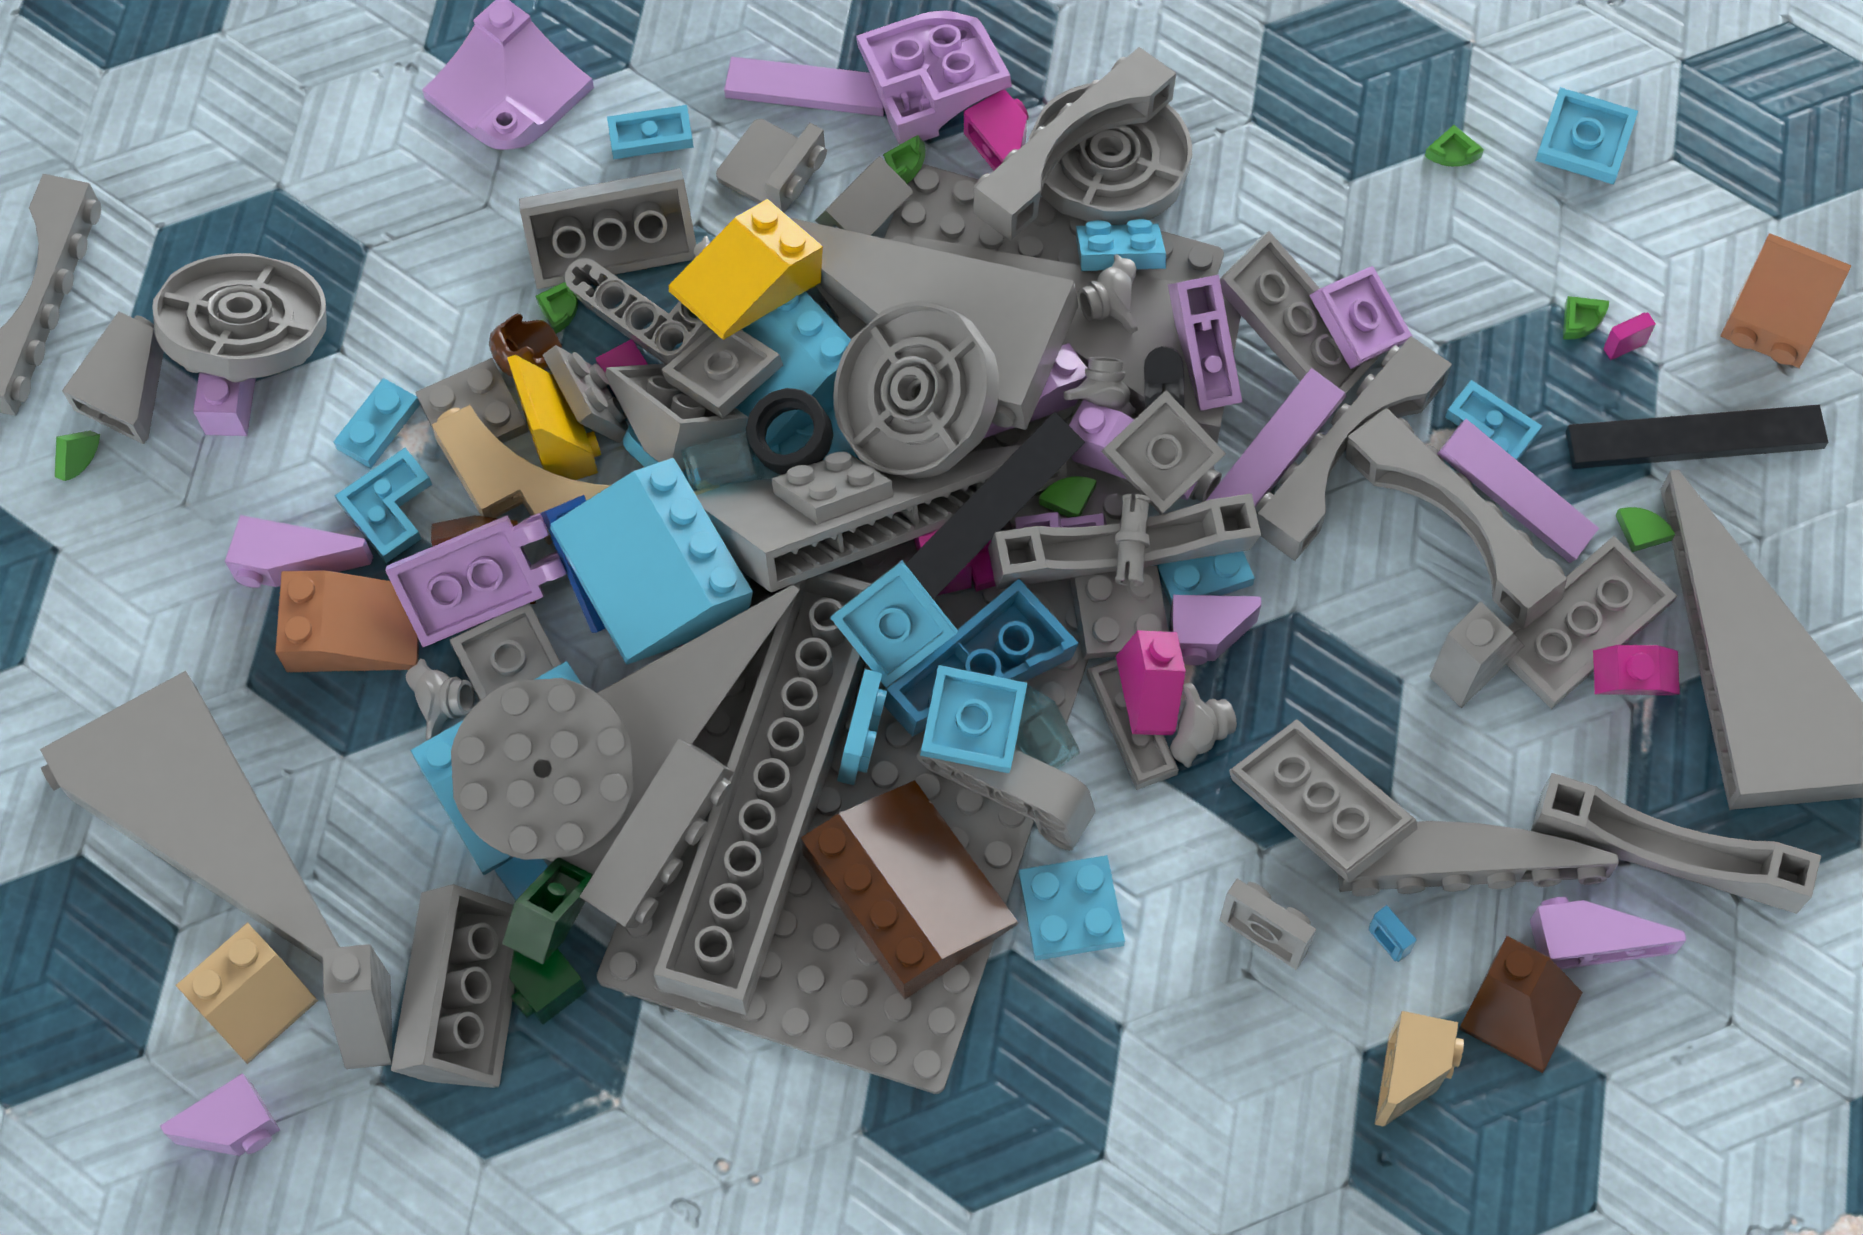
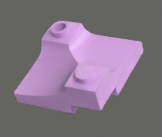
[422,0,594,150]
[856,11,1012,145]

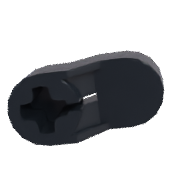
[1144,346,1185,409]

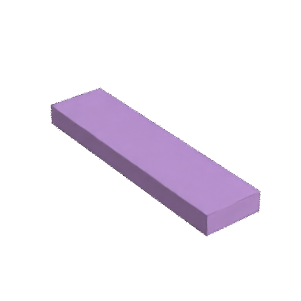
[724,57,885,116]
[1206,368,1346,508]
[1437,419,1599,563]

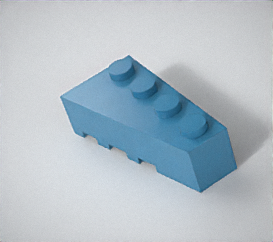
[884,579,1079,736]

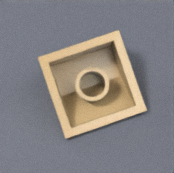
[175,922,318,1064]
[1375,1011,1464,1126]

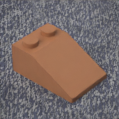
[1720,233,1851,368]
[276,570,419,672]

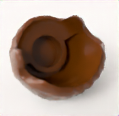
[489,313,562,378]

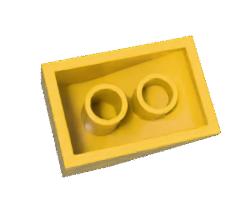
[669,199,823,340]
[507,355,602,480]

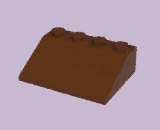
[801,780,1018,999]

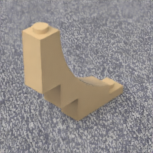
[432,405,719,545]

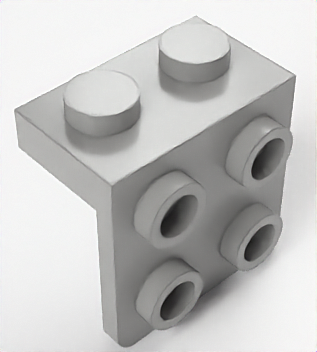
[716,119,827,213]

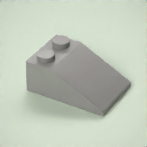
[605,363,748,472]

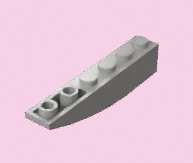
[1337,821,1619,896]

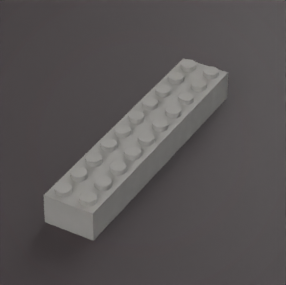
[654,572,871,1016]

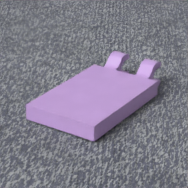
[385,513,566,647]

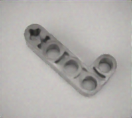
[564,258,709,365]
[917,747,1095,851]

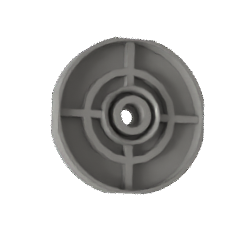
[1029,84,1192,225]
[152,253,327,382]
[833,301,999,479]
[451,678,634,860]

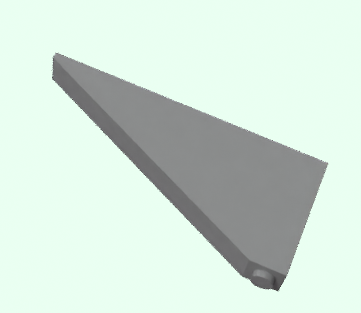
[790,218,1078,430]
[912,237,1241,443]
[696,445,1067,592]
[1661,470,1863,810]
[534,585,800,874]
[40,671,340,964]

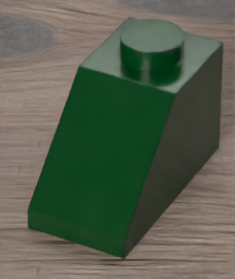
[502,857,593,964]
[509,948,587,1025]

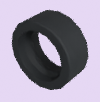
[746,388,833,475]

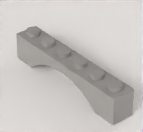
[973,47,1176,241]
[0,174,101,416]
[1255,336,1452,561]
[1346,408,1567,630]
[988,493,1261,589]
[1531,773,1821,914]

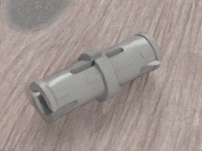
[1115,494,1150,586]

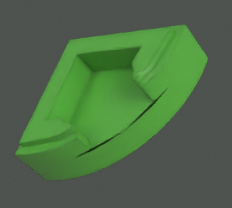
[1425,125,1484,167]
[883,135,926,184]
[535,282,578,334]
[1563,296,1609,340]
[55,430,100,481]
[1039,476,1097,518]
[1615,507,1675,552]

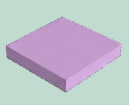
[1310,266,1413,369]

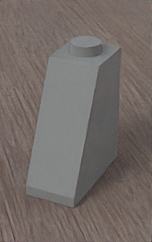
[62,311,164,444]
[1429,601,1524,708]
[323,944,393,1069]

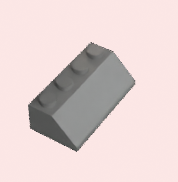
[519,168,696,289]
[580,739,734,928]
[391,884,515,1088]

